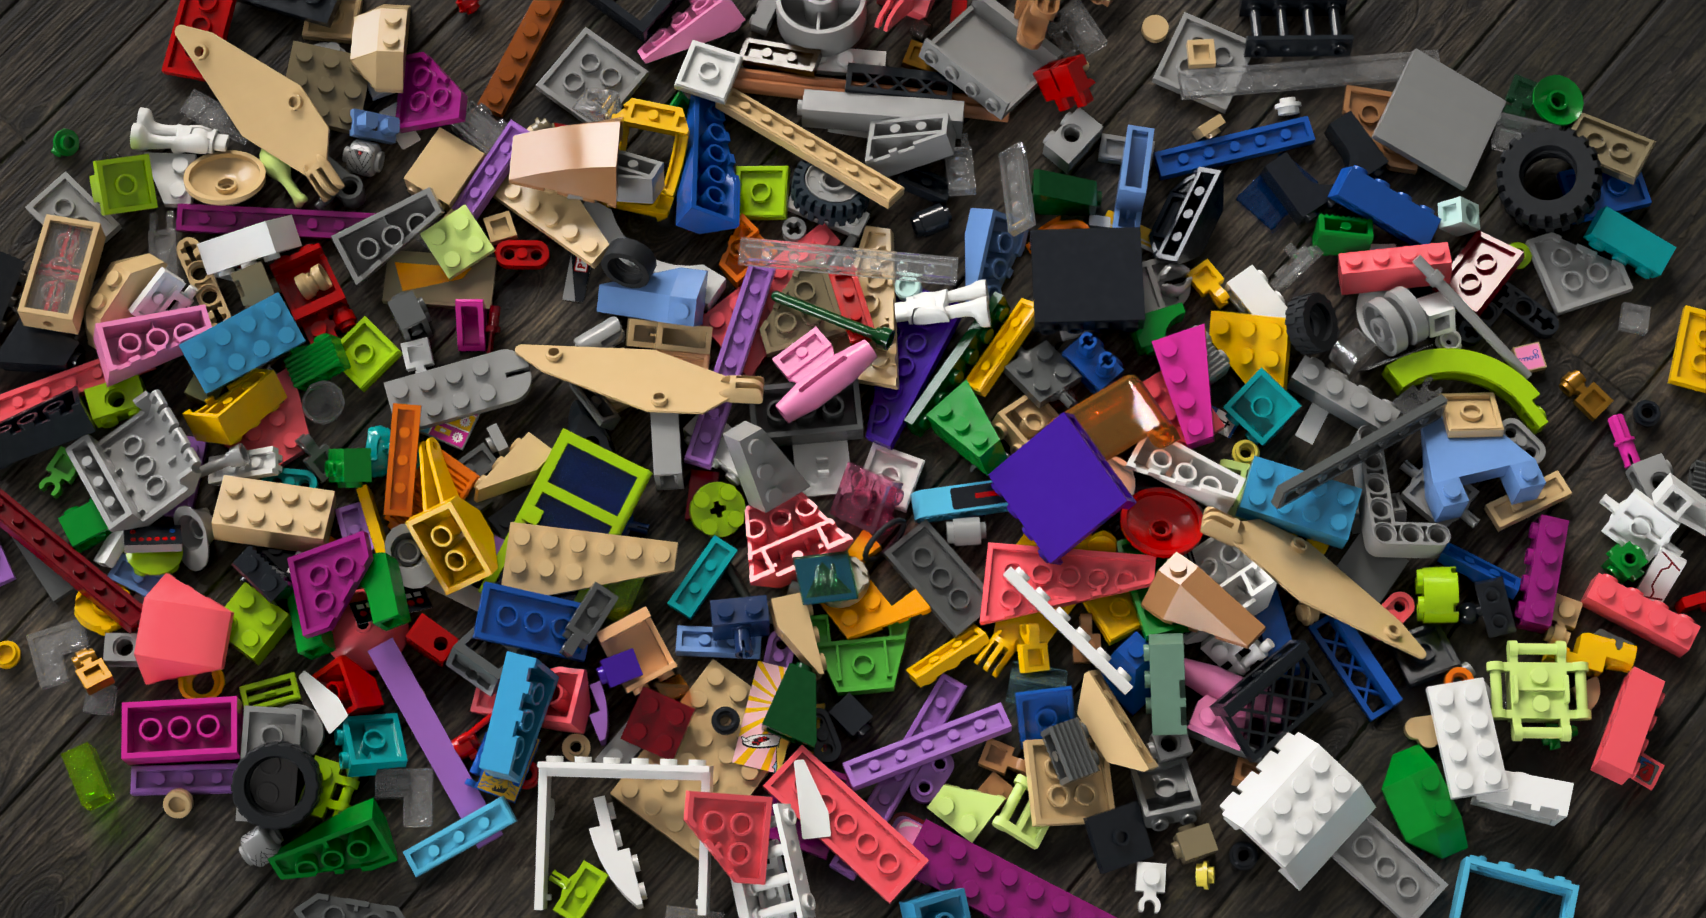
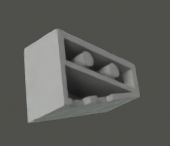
[865,113,956,177]
[567,150,665,204]

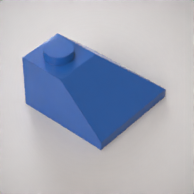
[1101,631,1151,716]

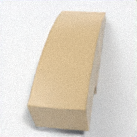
[625,318,713,354]

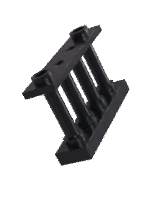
[1238,0,1354,58]

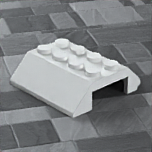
[1220,732,1376,891]

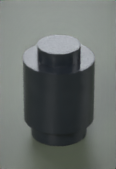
[910,203,952,238]

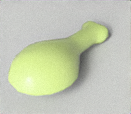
[259,148,308,208]

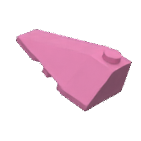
[637,0,746,64]

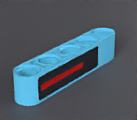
[910,480,1009,523]

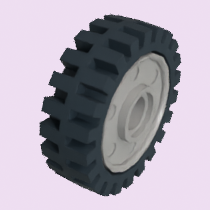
[791,158,870,227]

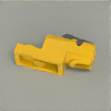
[1541,629,1637,678]

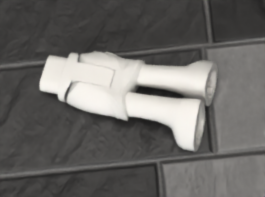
[130,107,230,155]
[895,279,991,328]

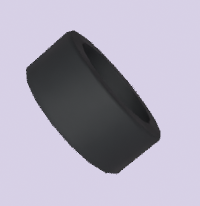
[601,238,657,288]

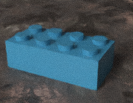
[179,292,306,395]
[1235,456,1362,549]

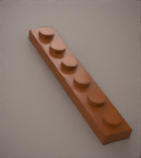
[477,0,565,118]

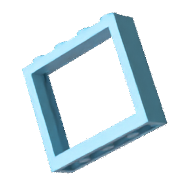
[1449,855,1579,918]

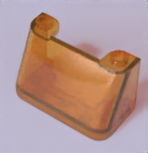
[1046,375,1181,461]

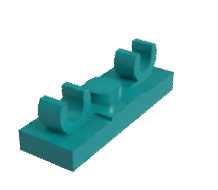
[667,535,738,620]

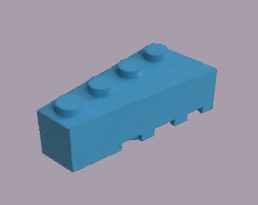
[479,651,559,783]

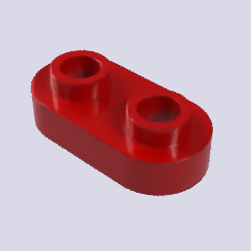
[495,240,550,270]

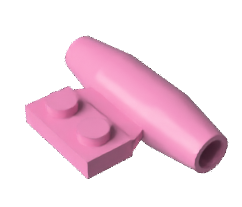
[772,327,877,423]
[1184,658,1284,751]

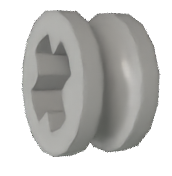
[782,217,806,244]

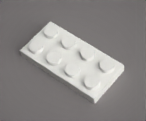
[1426,677,1509,800]

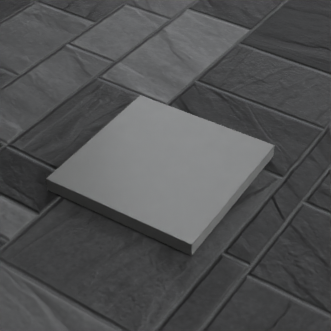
[1371,49,1506,191]

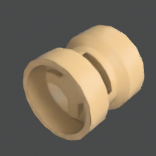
[294,263,332,300]

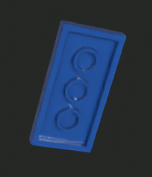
[473,582,588,662]

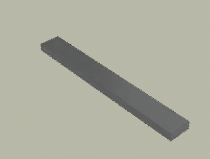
[1271,394,1448,509]

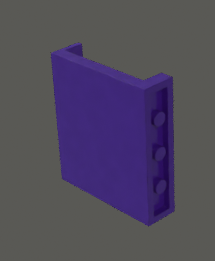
[988,412,1137,565]

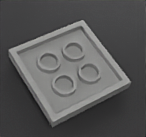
[1152,12,1251,114]
[536,27,649,123]

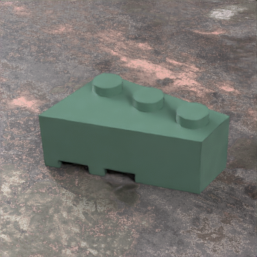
[1143,633,1187,735]

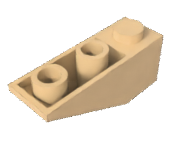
[474,432,552,503]
[768,592,827,679]

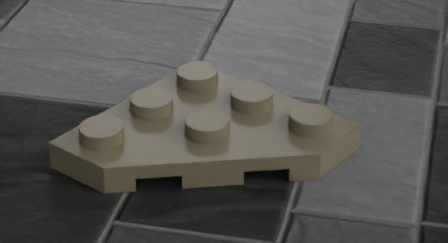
[759,258,846,358]

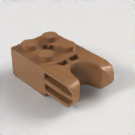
[1014,0,1060,50]

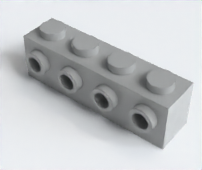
[1287,355,1401,430]

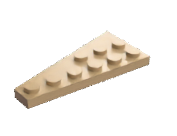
[502,522,678,596]

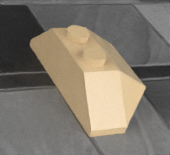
[350,4,411,93]
[83,253,168,349]
[1077,669,1158,772]

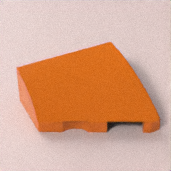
[719,213,778,289]

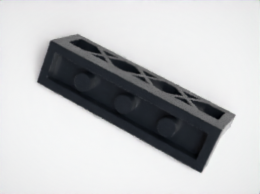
[845,62,953,100]

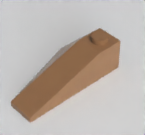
[1141,551,1266,649]

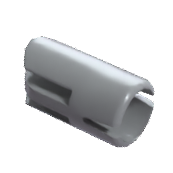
[573,316,626,348]

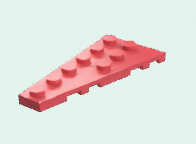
[980,542,1156,626]

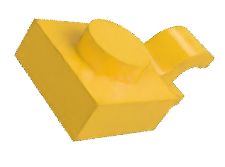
[1185,258,1230,309]
[1017,623,1050,673]

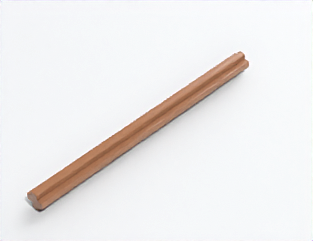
[732,68,1009,122]

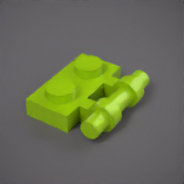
[297,755,360,819]

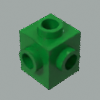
[1601,541,1649,585]

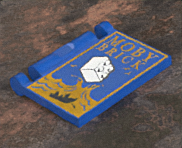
[464,723,541,803]

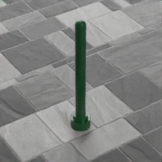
[771,291,895,351]

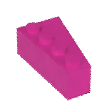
[1152,324,1215,449]

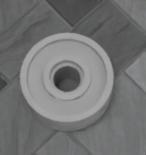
[775,0,867,57]

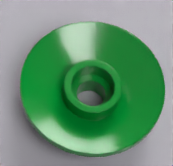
[1533,75,1584,126]

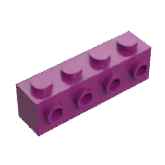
[1515,514,1569,634]

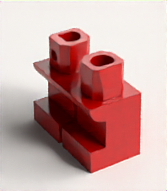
[1033,54,1095,112]

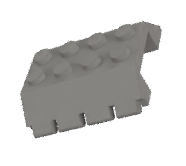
[65,389,202,532]

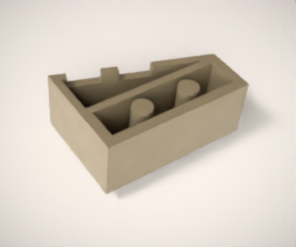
[230,261,293,363]

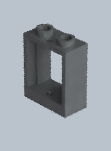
[446,626,532,697]

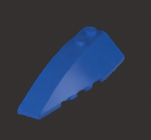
[676,94,740,234]

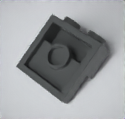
[1131,757,1201,831]

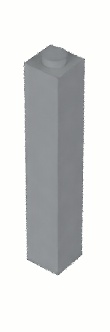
[797,89,965,139]

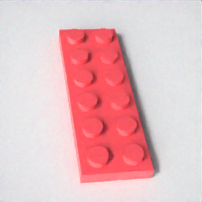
[763,745,929,904]

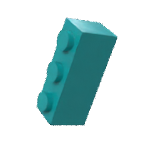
[1583,206,1676,279]

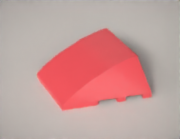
[745,492,854,588]
[134,573,234,685]

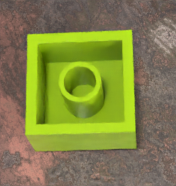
[225,582,292,666]

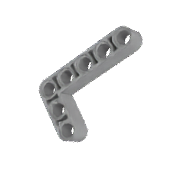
[1350,425,1451,558]

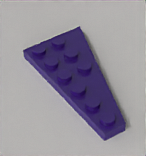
[866,278,962,450]

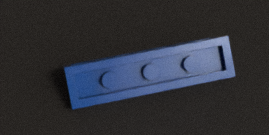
[1307,615,1403,722]

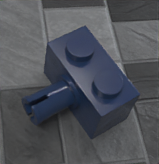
[710,595,770,659]

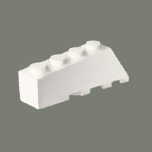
[1125,426,1246,514]

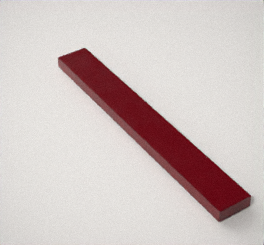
[0,488,143,634]

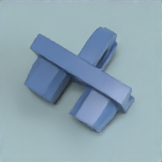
[350,108,400,145]

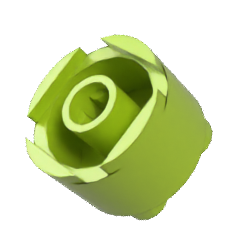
[1415,566,1459,623]

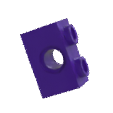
[596,648,643,689]

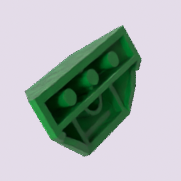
[1381,744,1468,859]

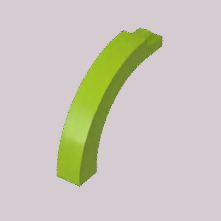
[1381,348,1548,435]

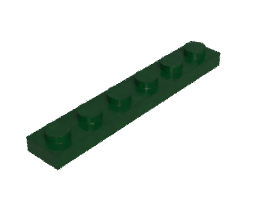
[904,291,1011,437]

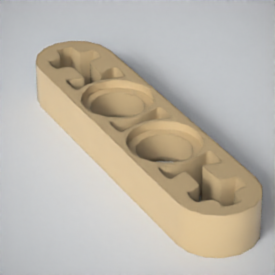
[176,237,232,327]

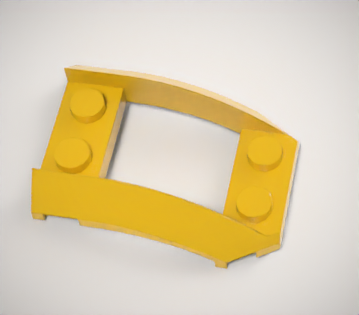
[595,98,690,222]

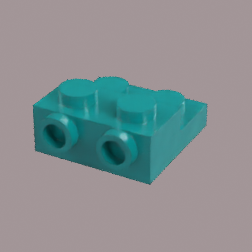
[1223,368,1302,446]
[334,713,408,777]

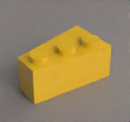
[182,368,287,445]

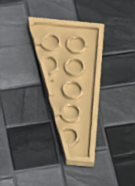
[493,126,610,269]
[830,226,899,390]

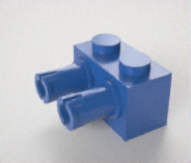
[1062,331,1124,398]

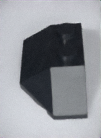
[1148,167,1224,264]

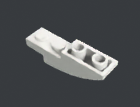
[589,795,648,909]

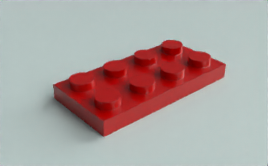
[161,0,237,82]

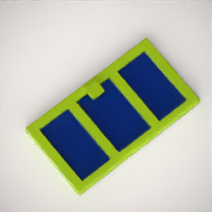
[478,428,653,603]

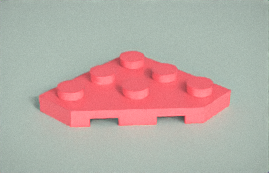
[684,790,773,885]

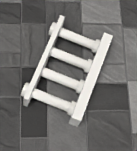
[730,803,816,918]

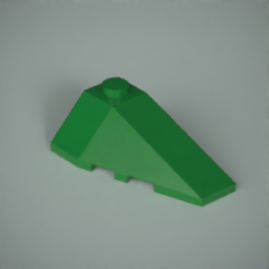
[267,798,398,880]

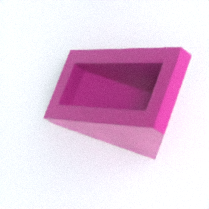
[455,299,487,351]

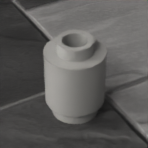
[946,517,986,546]

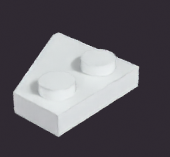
[144,152,198,208]

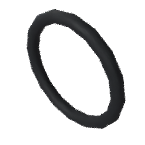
[862,518,907,563]

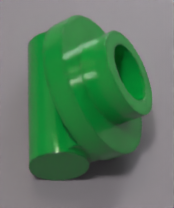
[51,128,79,157]

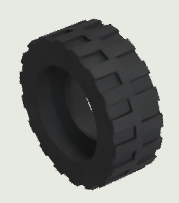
[1285,292,1339,355]

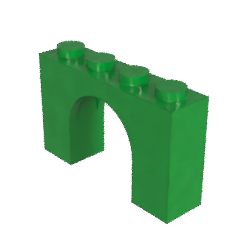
[287,552,411,660]

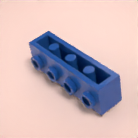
[1328,165,1442,246]

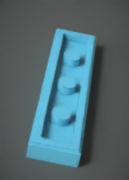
[403,796,517,877]

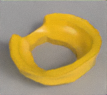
[178,670,225,699]

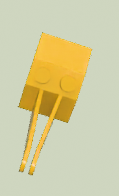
[405,437,498,595]

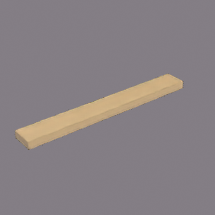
[715,88,905,209]

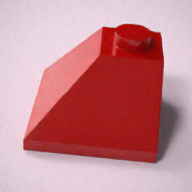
[311,655,384,730]

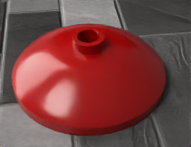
[1120,487,1203,558]

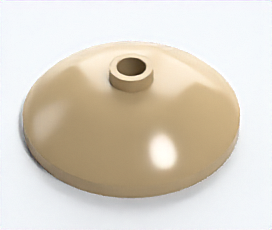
[183,150,266,206]

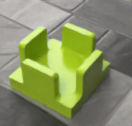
[89,154,158,216]

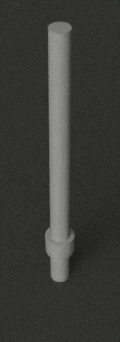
[1412,255,1532,379]

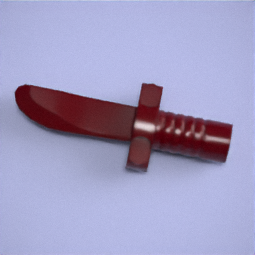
[485,305,501,353]

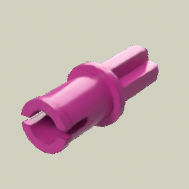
[1608,414,1641,469]

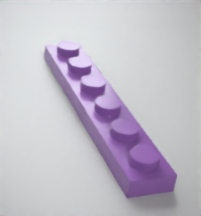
[842,702,1012,791]

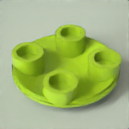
[126,547,183,576]

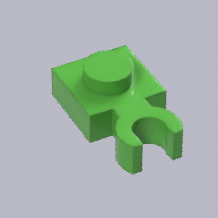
[39,446,79,499]

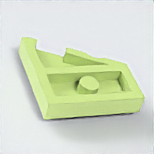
[927,784,1006,843]

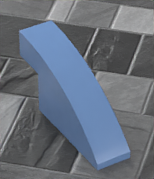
[1112,125,1154,228]

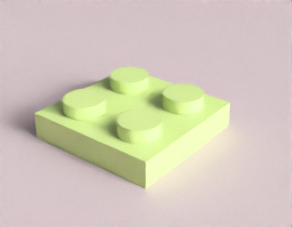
[420,204,496,280]

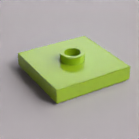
[736,166,790,220]
[341,316,403,392]

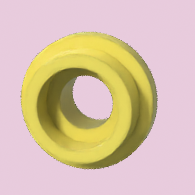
[1232,439,1260,464]
[1196,861,1215,890]

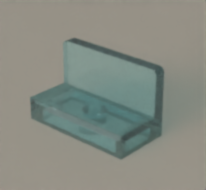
[1006,661,1068,704]

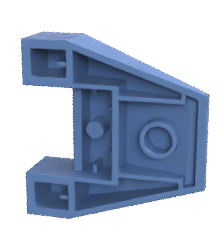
[1420,416,1546,523]

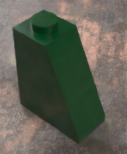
[1030,169,1102,216]
[762,662,817,752]

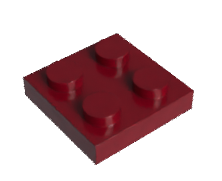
[620,686,696,759]

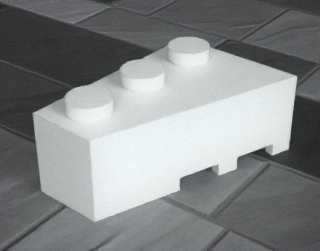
[197,215,302,277]
[1470,771,1574,826]

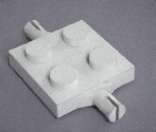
[1599,488,1684,565]

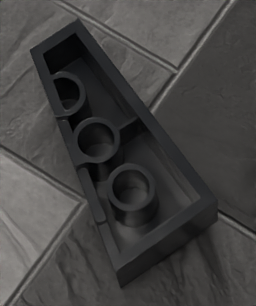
[0,386,96,470]

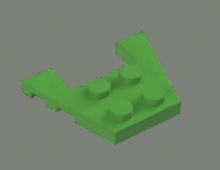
[810,614,911,697]

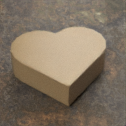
[1404,715,1438,750]

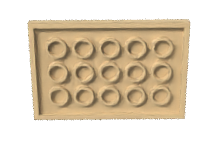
[610,659,791,861]

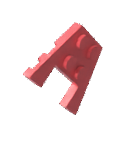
[222,368,310,467]

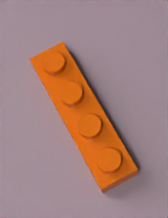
[383,403,422,517]

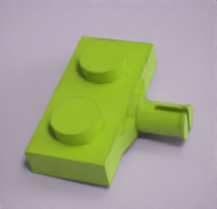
[548,860,609,918]

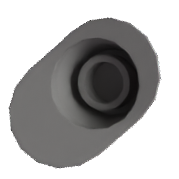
[174,505,214,571]
[384,524,435,589]

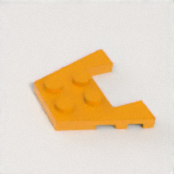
[818,528,932,640]

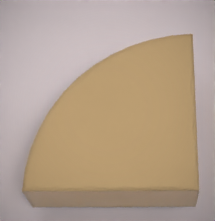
[1570,676,1600,710]

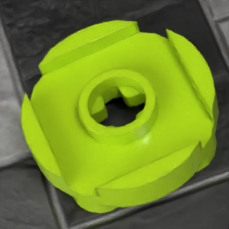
[689,482,746,537]

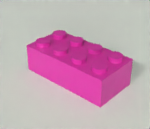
[121,696,243,765]

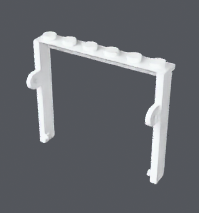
[534,756,714,916]

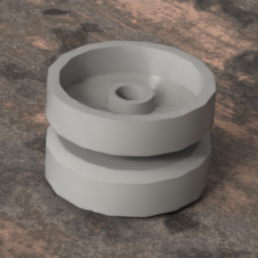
[1363,286,1429,356]

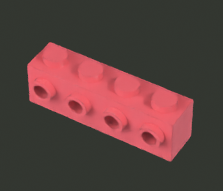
[1338,242,1452,295]
[1580,573,1701,658]
[1591,667,1665,785]

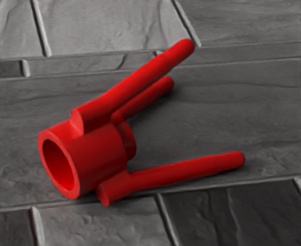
[451,712,492,762]

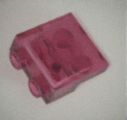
[829,462,904,535]

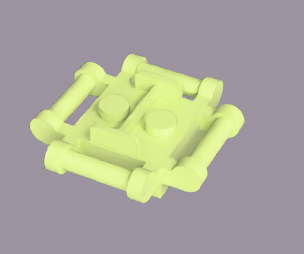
[1486,641,1592,742]

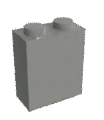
[650,412,684,491]

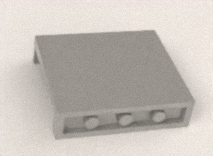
[919,0,1063,120]

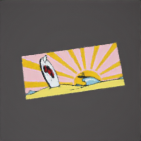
[732,661,789,773]

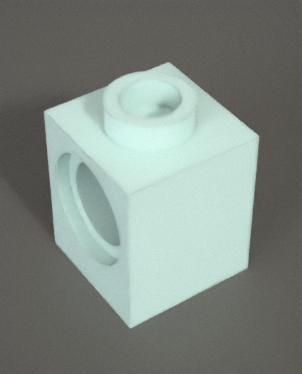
[1438,196,1480,237]

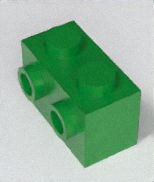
[325,448,372,488]

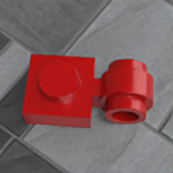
[302,306,357,344]

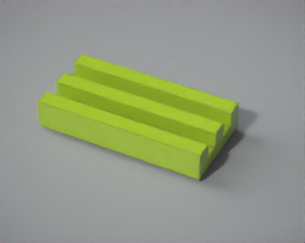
[239,672,302,707]

